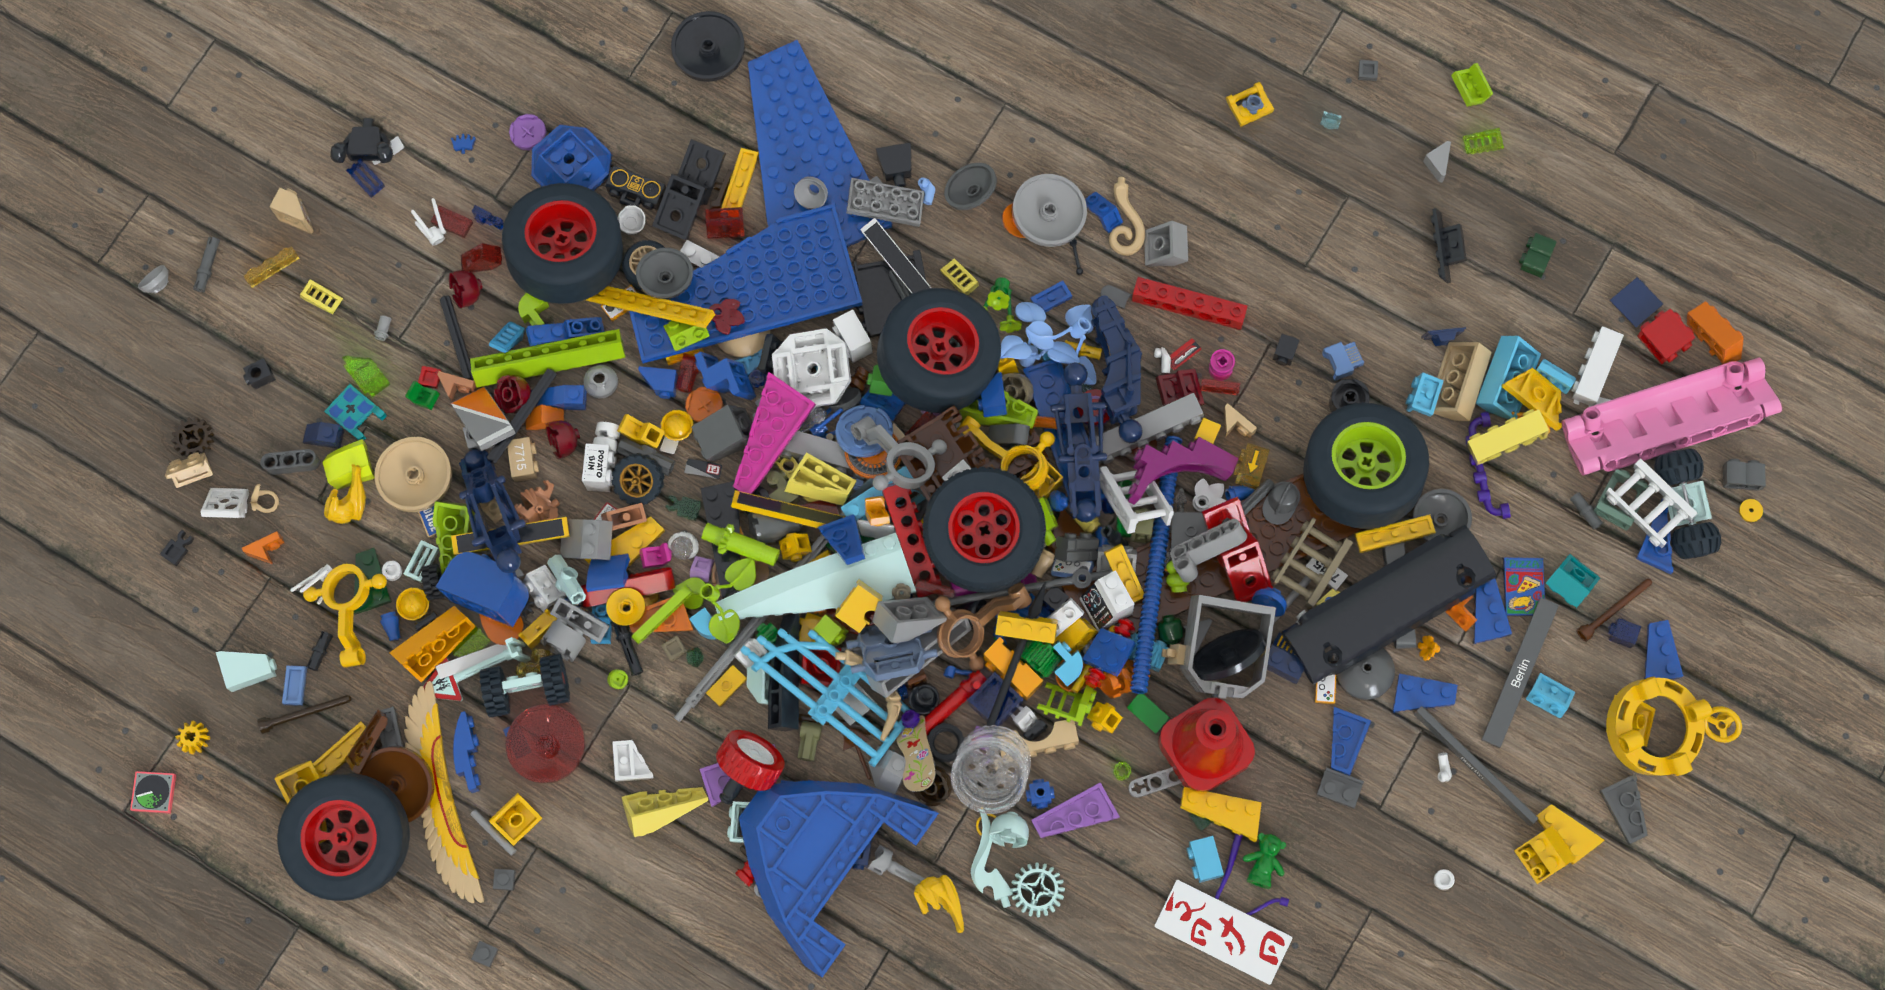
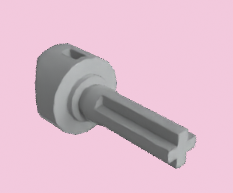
[868,845,924,886]

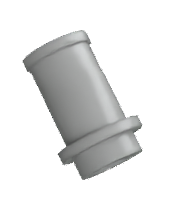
[374,316,392,341]

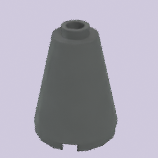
[748,512,802,545]

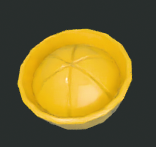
[660,410,693,441]
[396,588,430,620]

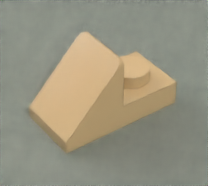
[1224,403,1257,438]

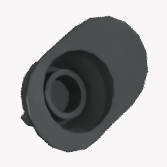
[1262,481,1300,525]

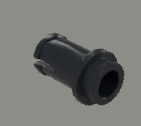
[414,611,437,631]
[1023,719,1048,742]

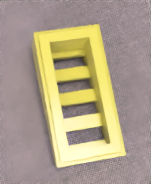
[940,259,979,295]
[300,279,343,314]

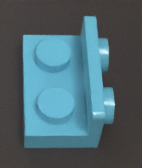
[1536,359,1576,394]
[1406,373,1444,417]
[1526,673,1575,718]

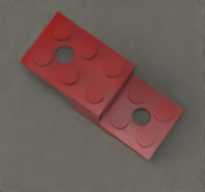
[1202,497,1273,602]

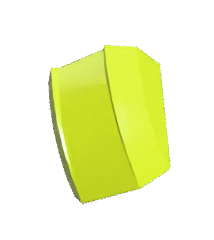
[322,439,375,490]

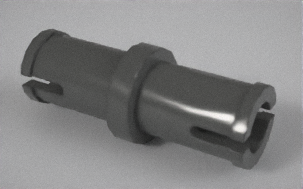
[1570,492,1603,530]

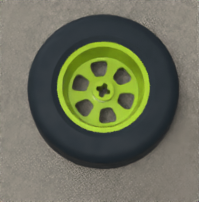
[1303,403,1429,529]

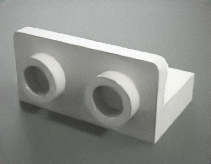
[523,565,566,612]

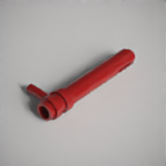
[925,670,988,736]

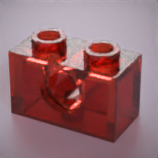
[705,207,745,239]

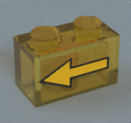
[1234,443,1270,490]

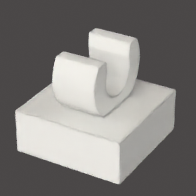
[1011,706,1038,733]

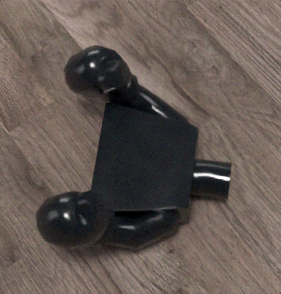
[330,118,393,163]

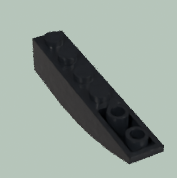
[768,613,800,732]

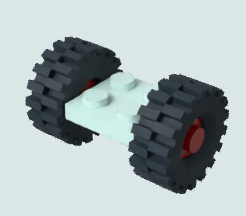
[480,654,570,718]

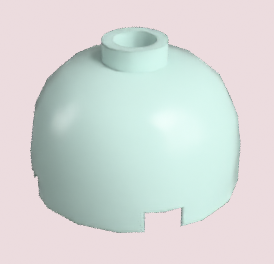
[989,812,1029,848]

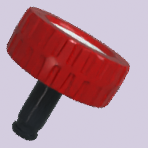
[716,730,785,805]

